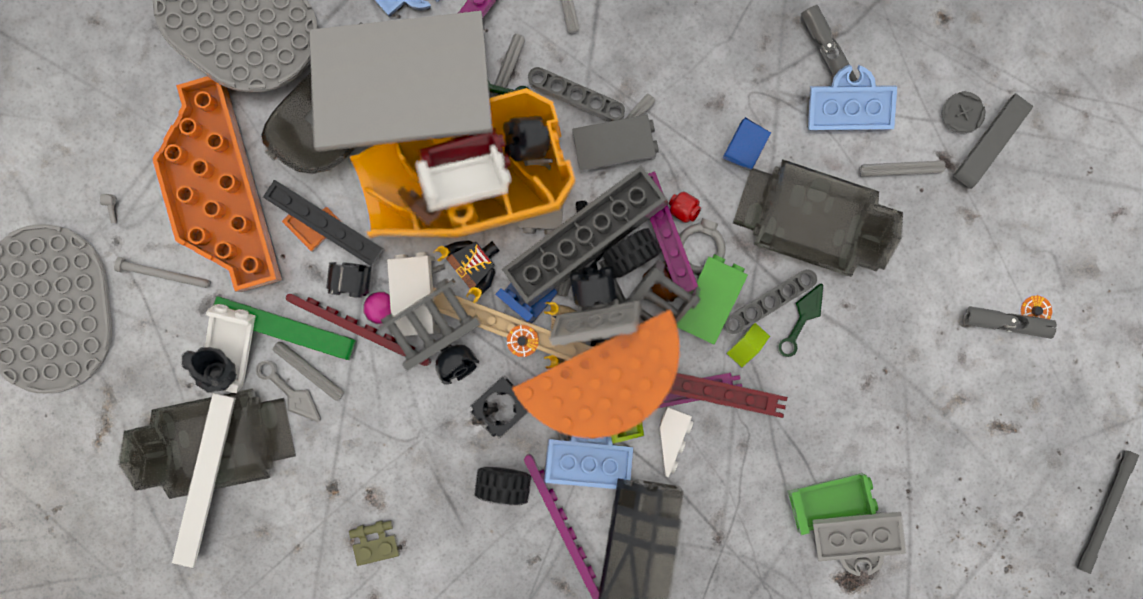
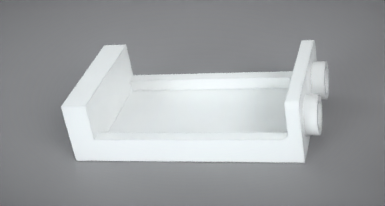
[417,146,511,211]
[387,252,440,337]
[205,304,256,393]

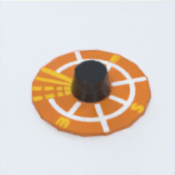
[1021,295,1053,319]
[507,325,539,357]

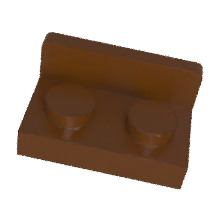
[397,186,443,225]

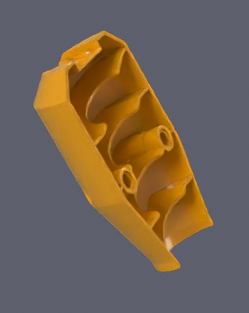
[350,88,575,238]

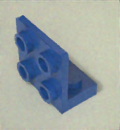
[495,283,558,324]

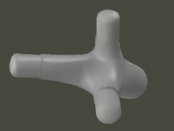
[524,151,553,170]

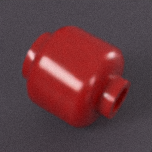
[668,191,702,223]

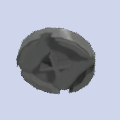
[941,91,986,134]

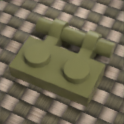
[349,521,400,566]

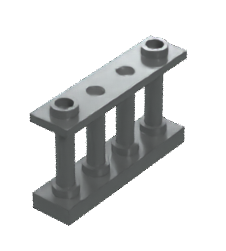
[624,259,701,325]
[378,278,481,371]

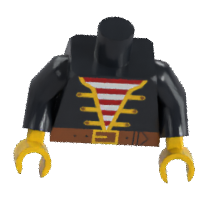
[433,240,500,303]

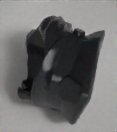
[181,347,237,393]

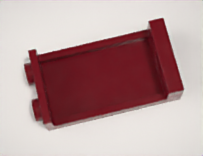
[419,128,511,170]

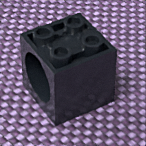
[470,375,529,438]

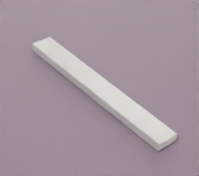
[172,393,236,568]

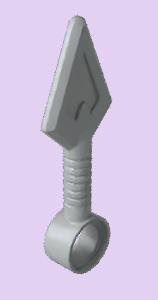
[255,360,320,422]

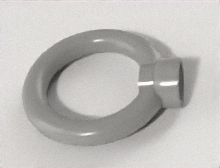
[679,218,726,274]

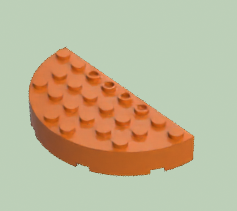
[512,310,680,438]

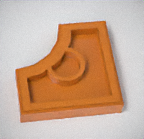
[282,207,342,252]

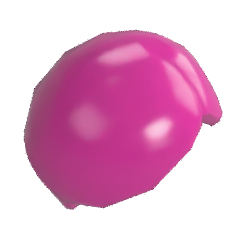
[363,292,391,324]

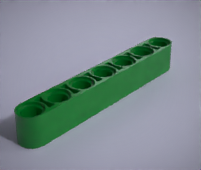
[213,296,356,361]

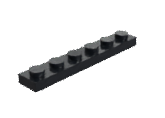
[263,180,383,266]

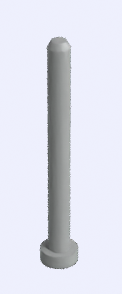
[114,257,210,288]

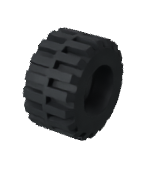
[602,228,662,278]
[474,467,531,505]

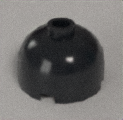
[435,344,479,385]

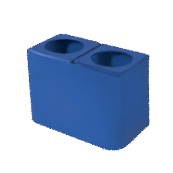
[723,117,771,171]

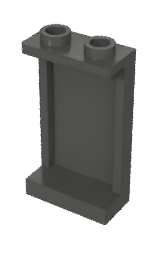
[572,114,659,173]

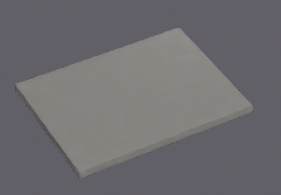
[310,11,492,151]

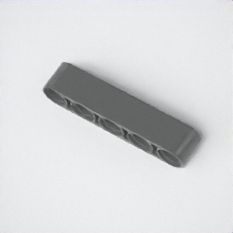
[528,67,625,122]
[953,93,1033,189]
[723,269,817,334]

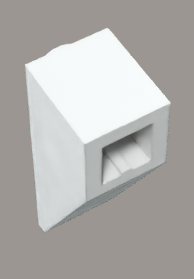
[659,407,693,477]

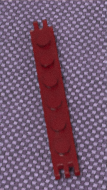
[286,294,431,366]
[668,373,788,418]

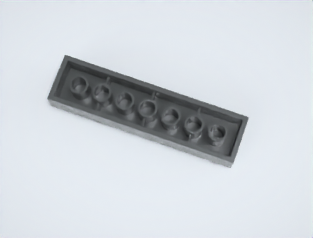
[502,166,668,307]

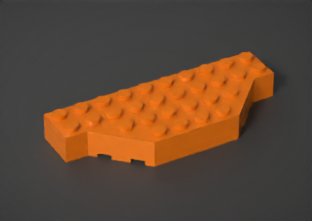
[152,76,282,292]

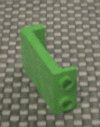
[677,254,748,345]
[788,473,878,535]

